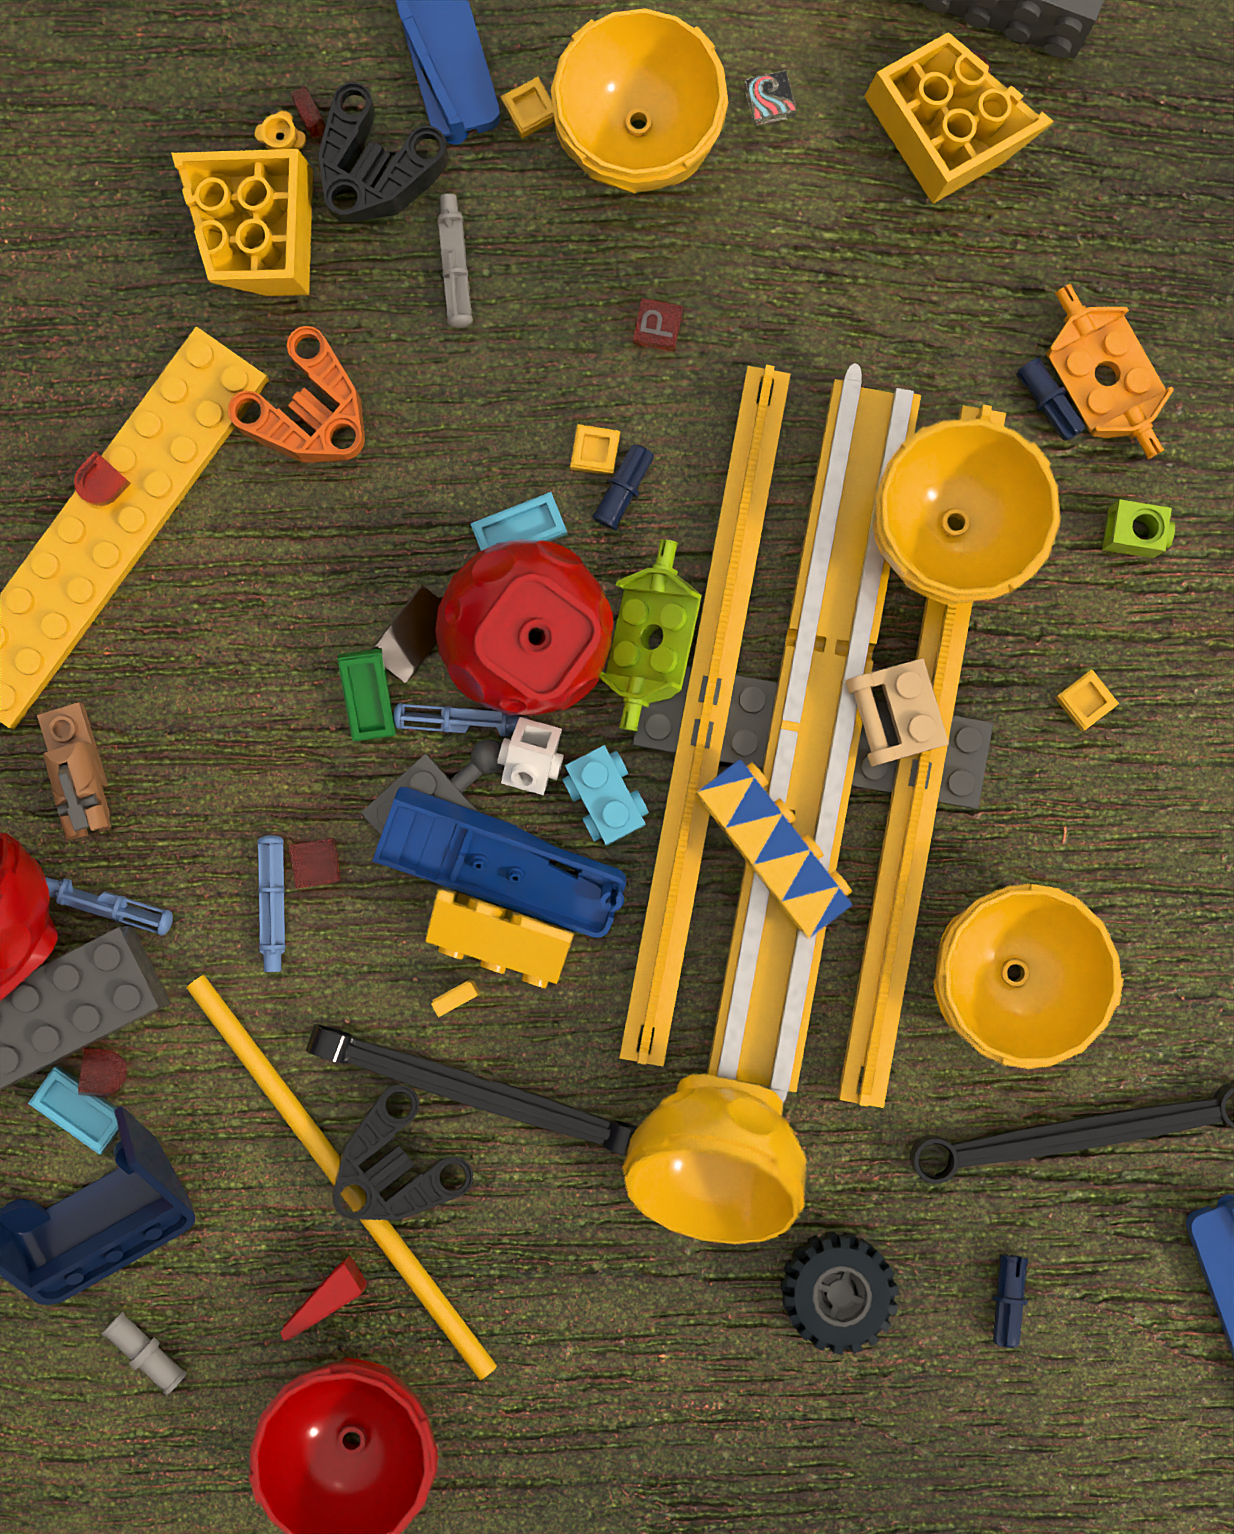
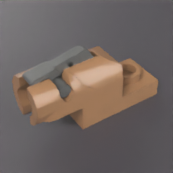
[37,702,111,840]

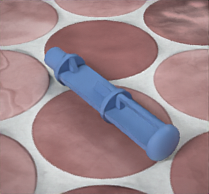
[393,703,529,737]
[257,835,286,972]
[45,877,173,936]

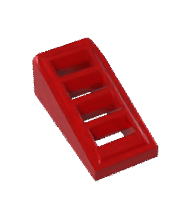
[280,1255,367,1341]

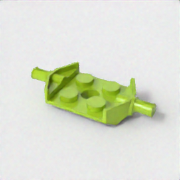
[599,539,702,732]

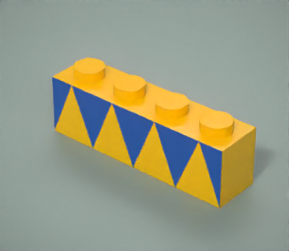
[695,759,853,938]

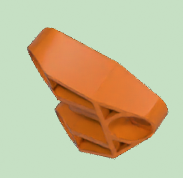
[228,326,365,463]

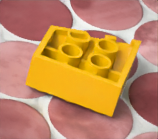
[864,32,1054,204]
[171,149,313,296]
[425,889,575,989]

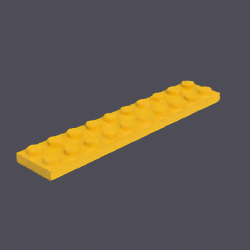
[0,326,269,729]

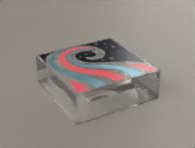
[744,70,797,126]

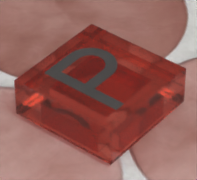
[633,298,684,352]

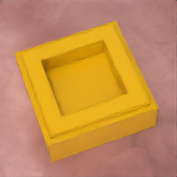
[501,77,555,139]
[570,424,620,476]
[1054,670,1119,731]
[431,979,481,1017]

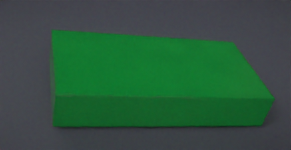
[337,648,396,742]

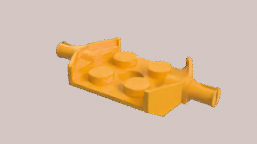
[1046,284,1174,460]

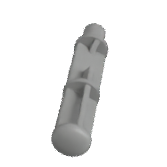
[437,193,473,328]

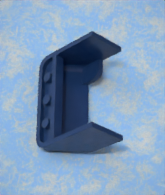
[0,1106,196,1305]

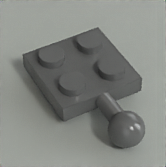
[361,739,504,835]

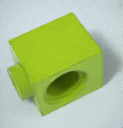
[1102,499,1175,559]

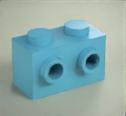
[562,745,649,846]

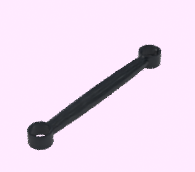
[306,1024,638,1156]
[910,1082,1234,1184]

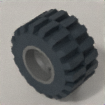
[781,1231,899,1355]

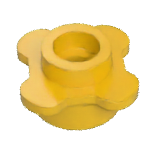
[255,111,306,150]

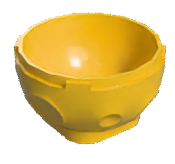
[551,8,728,194]
[873,419,1060,605]
[933,884,1123,1069]
[622,1074,807,1244]

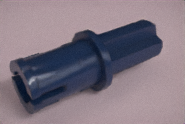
[1016,357,1085,441]
[592,444,654,531]
[992,1254,1029,1348]

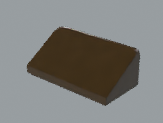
[371,585,441,683]

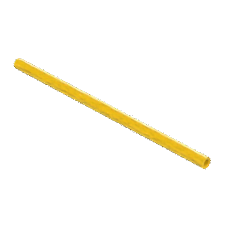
[186,975,497,1380]

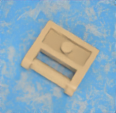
[846,658,949,767]

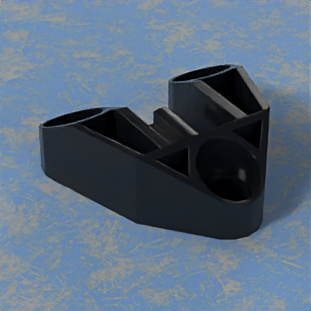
[318,82,448,223]
[332,1085,473,1220]

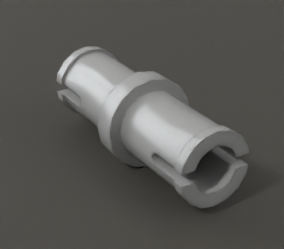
[102,1311,187,1395]

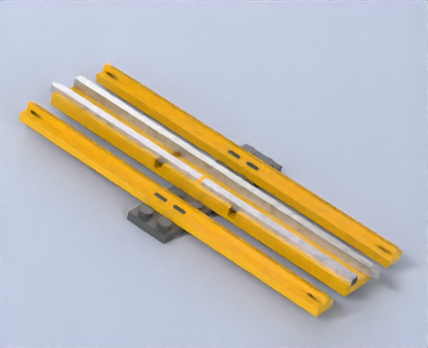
[619,363,1006,1108]

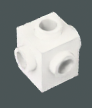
[497,717,564,795]

